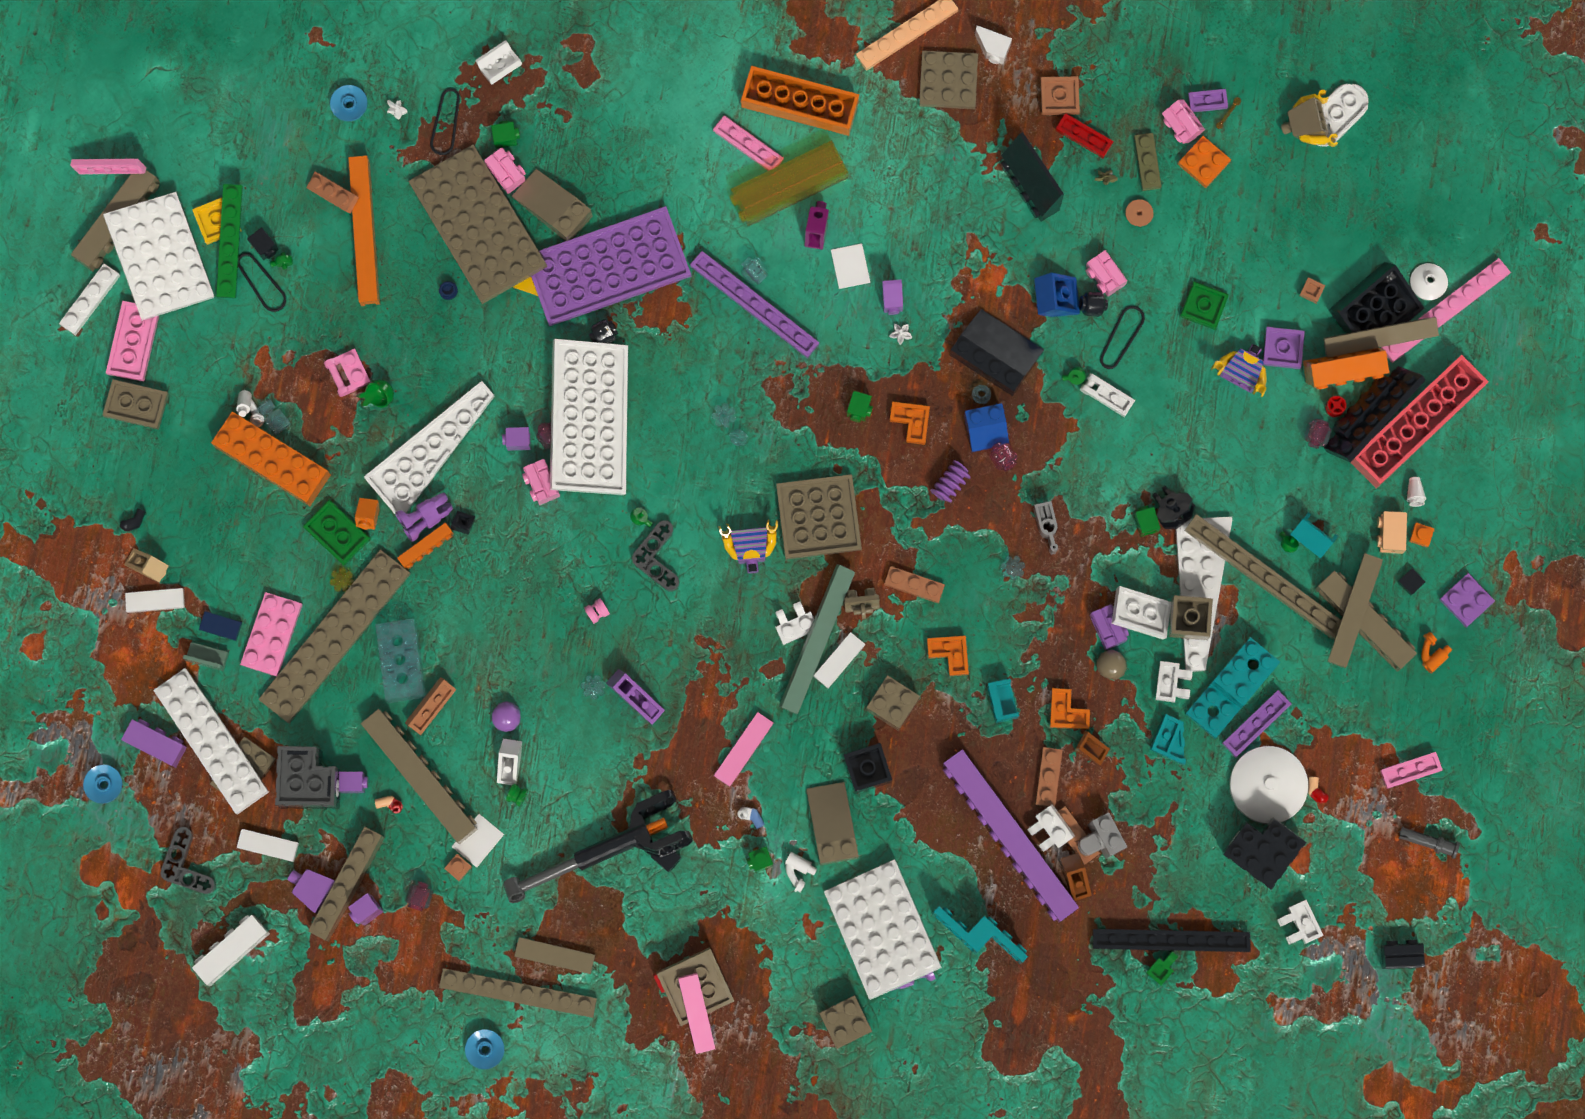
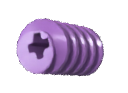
[930,460,971,503]

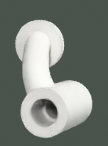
[236,390,265,427]
[785,852,817,893]

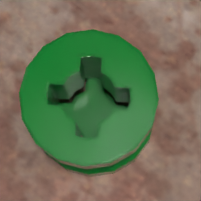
[506,783,528,807]

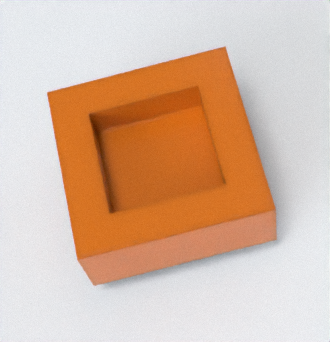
[1409,523,1434,548]

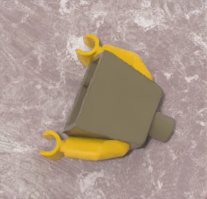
[1281,90,1338,147]

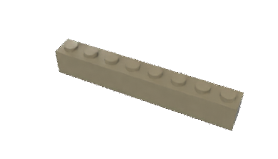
[361,709,478,844]

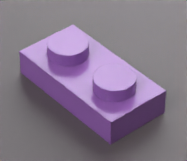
[1188,89,1228,112]

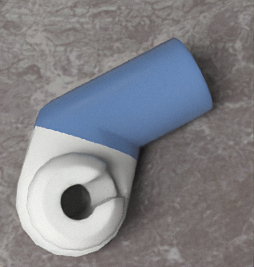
[738,807,765,829]

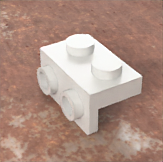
[476,40,522,85]

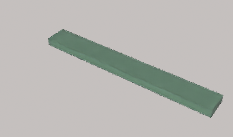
[779,564,855,714]

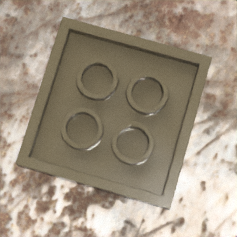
[919,51,978,109]
[656,947,734,1026]

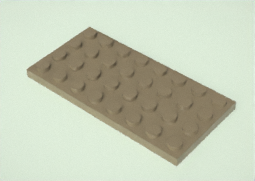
[408,145,547,304]

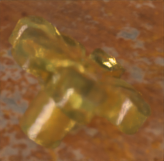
[330,568,354,592]

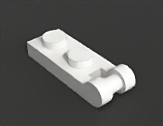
[1080,373,1135,418]

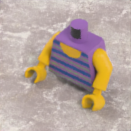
[1211,344,1267,397]
[719,519,778,574]

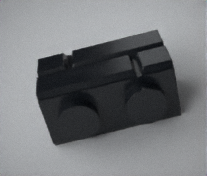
[1381,940,1425,969]

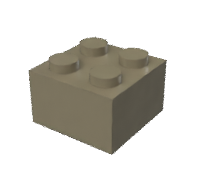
[1169,595,1213,640]
[866,675,920,731]
[819,995,872,1049]

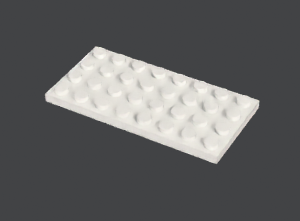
[550,339,628,495]

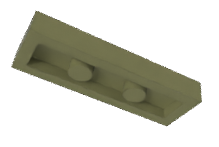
[1134,133,1162,191]

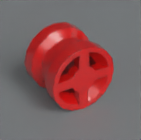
[1325,396,1346,418]

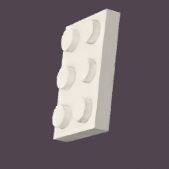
[1111,586,1171,640]

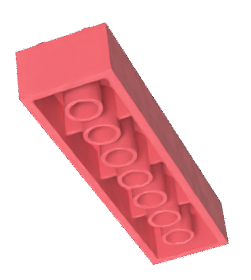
[1351,355,1489,489]

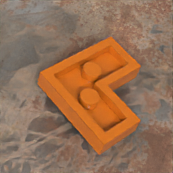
[890,402,930,445]
[927,636,969,676]
[1050,688,1090,730]

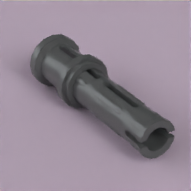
[1398,827,1460,859]

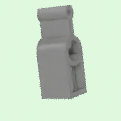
[1033,501,1058,555]

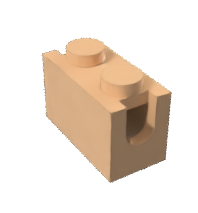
[1377,511,1407,554]

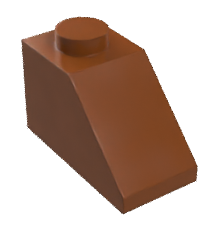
[1060,853,1092,901]

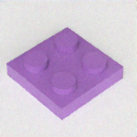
[1263,327,1305,369]
[1439,573,1495,627]

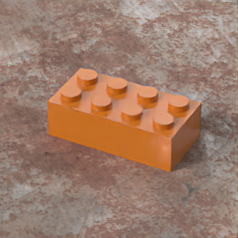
[1303,348,1389,389]

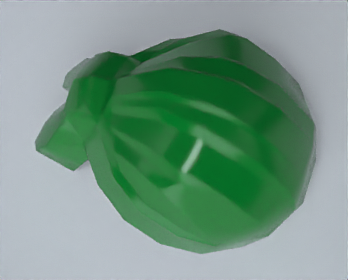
[356,379,394,408]

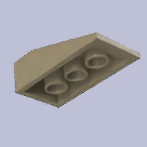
[512,169,593,241]
[806,782,859,866]

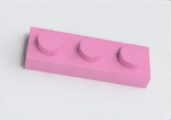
[1380,752,1443,789]

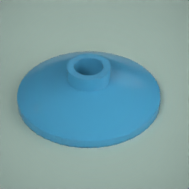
[330,85,368,121]
[83,765,123,804]
[465,1030,505,1069]

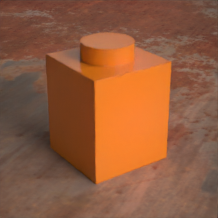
[355,498,380,530]

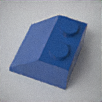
[1034,273,1080,317]
[964,403,1009,452]

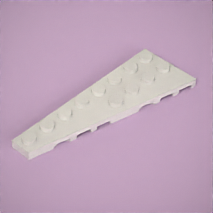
[364,381,495,514]
[1175,517,1232,672]

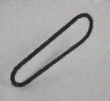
[430,88,460,155]
[238,253,286,312]
[1100,306,1145,369]

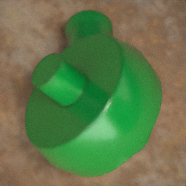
[270,252,293,270]
[1062,367,1086,385]
[630,508,652,527]
[1279,531,1299,553]

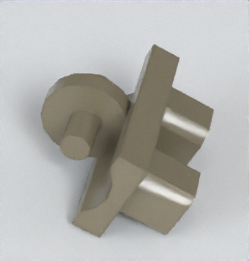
[844,588,880,620]

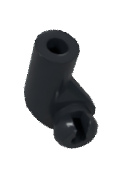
[120,508,146,532]

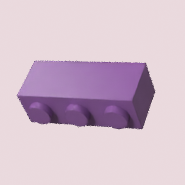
[121,719,187,768]

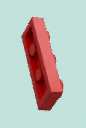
[1055,113,1114,159]

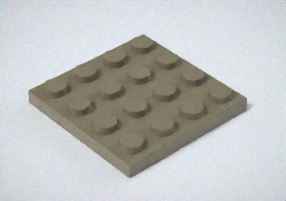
[776,474,862,560]

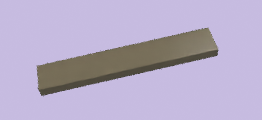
[1323,316,1439,358]
[1327,553,1383,668]

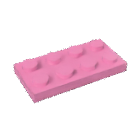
[106,301,159,381]
[240,592,303,677]

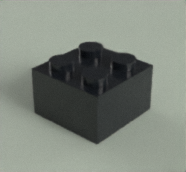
[843,743,892,794]

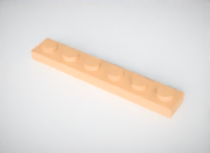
[856,0,958,71]

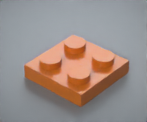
[1178,136,1231,188]

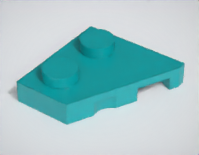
[1149,714,1186,765]

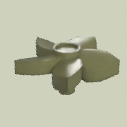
[1095,170,1118,185]

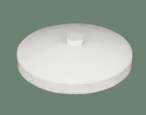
[1229,746,1308,824]

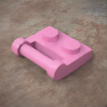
[324,348,371,397]

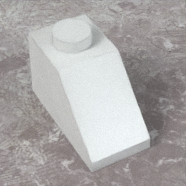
[975,26,1012,64]
[497,739,522,785]

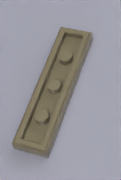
[514,937,595,974]

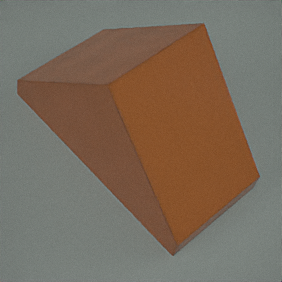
[1074,731,1110,766]

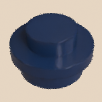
[439,281,458,300]

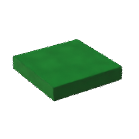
[1180,281,1229,330]

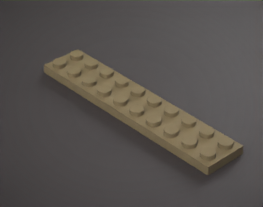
[258,550,411,724]

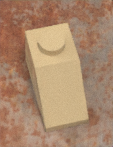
[124,548,168,583]

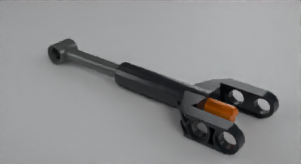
[503,790,693,903]

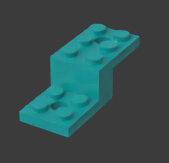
[1186,637,1280,739]
[932,906,1028,964]

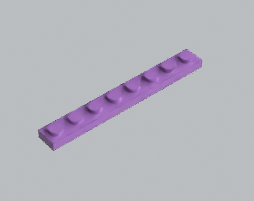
[690,251,819,359]

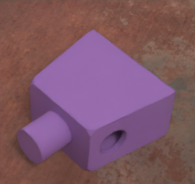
[287,869,335,914]

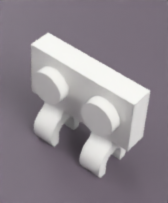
[775,602,814,645]
[1156,661,1193,703]
[1027,804,1075,852]
[1277,900,1324,945]

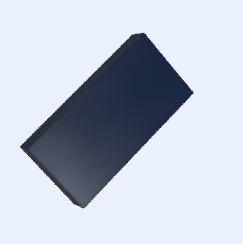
[199,611,242,641]

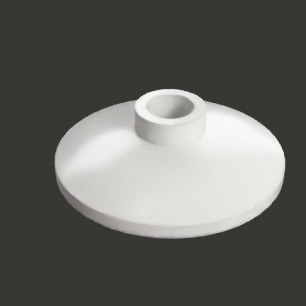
[1410,263,1448,300]

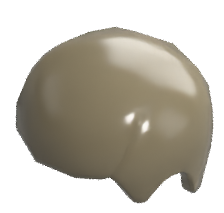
[1097,650,1127,680]

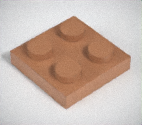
[1041,76,1080,115]

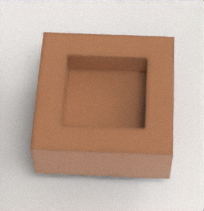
[1299,278,1325,304]
[444,854,472,882]

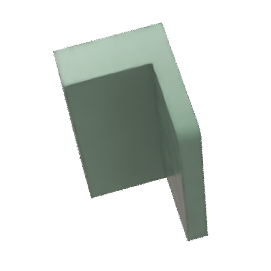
[183,642,229,671]

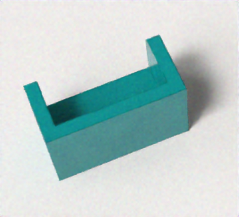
[1290,512,1338,558]
[987,678,1019,723]

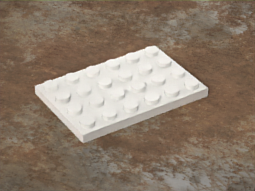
[103,192,214,321]
[824,860,942,1000]

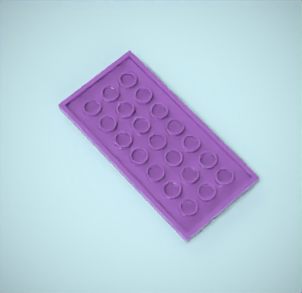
[531,206,692,327]

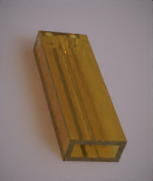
[729,140,849,226]

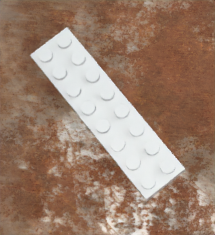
[153,668,269,815]

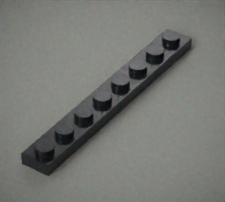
[1092,929,1251,952]

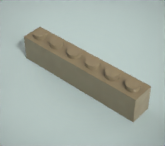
[71,170,160,272]
[1315,571,1417,672]
[308,827,385,942]

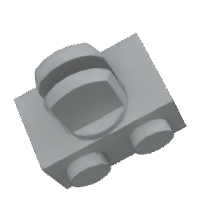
[1078,813,1127,859]

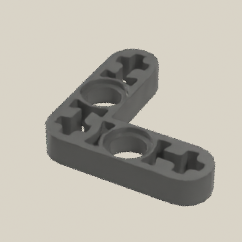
[632,520,680,592]
[161,827,216,894]

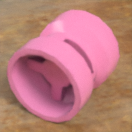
[584,598,610,624]

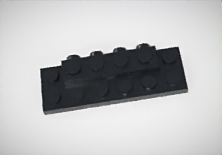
[1323,366,1425,463]

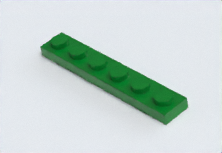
[216,184,243,298]

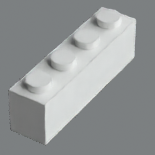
[192,915,270,986]

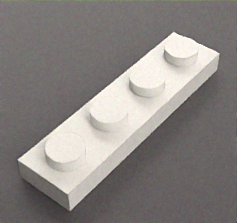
[59,264,121,336]

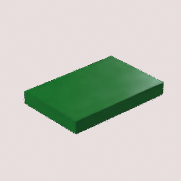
[302,499,371,566]

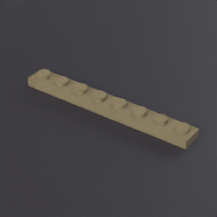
[439,968,597,1018]

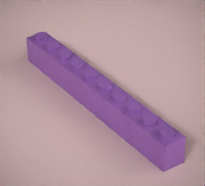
[943,750,1079,922]

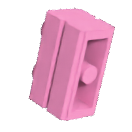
[1162,99,1205,144]
[484,148,526,194]
[1086,250,1127,297]
[522,459,560,505]

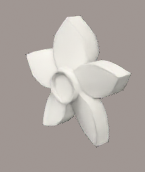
[387,100,408,120]
[889,324,912,345]

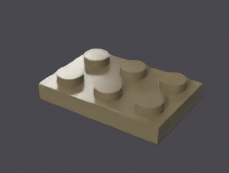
[102,379,169,430]
[210,737,277,792]

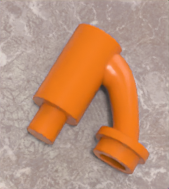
[1421,632,1452,673]

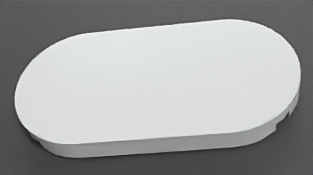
[1318,84,1368,146]

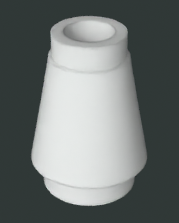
[1407,477,1426,507]

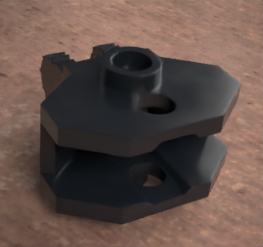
[1152,486,1196,529]

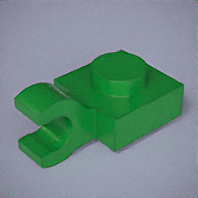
[1146,951,1179,986]

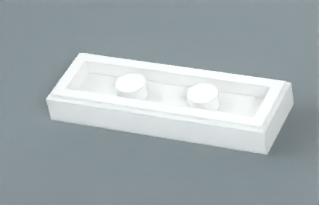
[125,588,185,613]
[813,632,865,689]
[237,829,299,862]

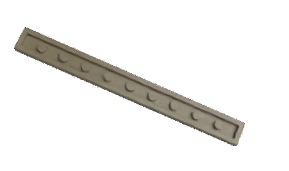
[1184,514,1341,640]

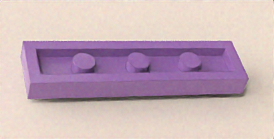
[1222,690,1291,758]

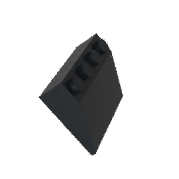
[1000,132,1064,222]
[1329,262,1424,333]
[950,309,1044,396]

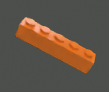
[397,522,454,569]

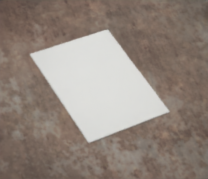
[831,244,870,289]
[452,814,504,867]

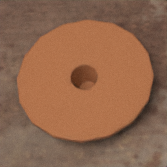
[1125,199,1153,227]

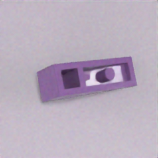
[606,669,665,725]

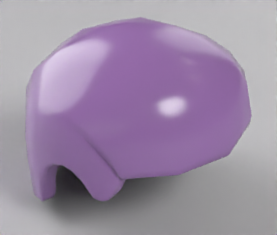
[492,701,521,732]

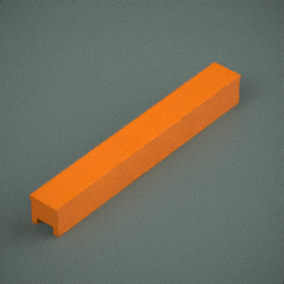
[348,156,380,306]

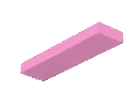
[713,115,784,174]
[70,159,147,174]
[714,712,774,787]
[678,973,715,1054]

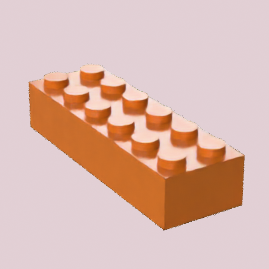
[741,66,859,136]
[211,411,331,506]

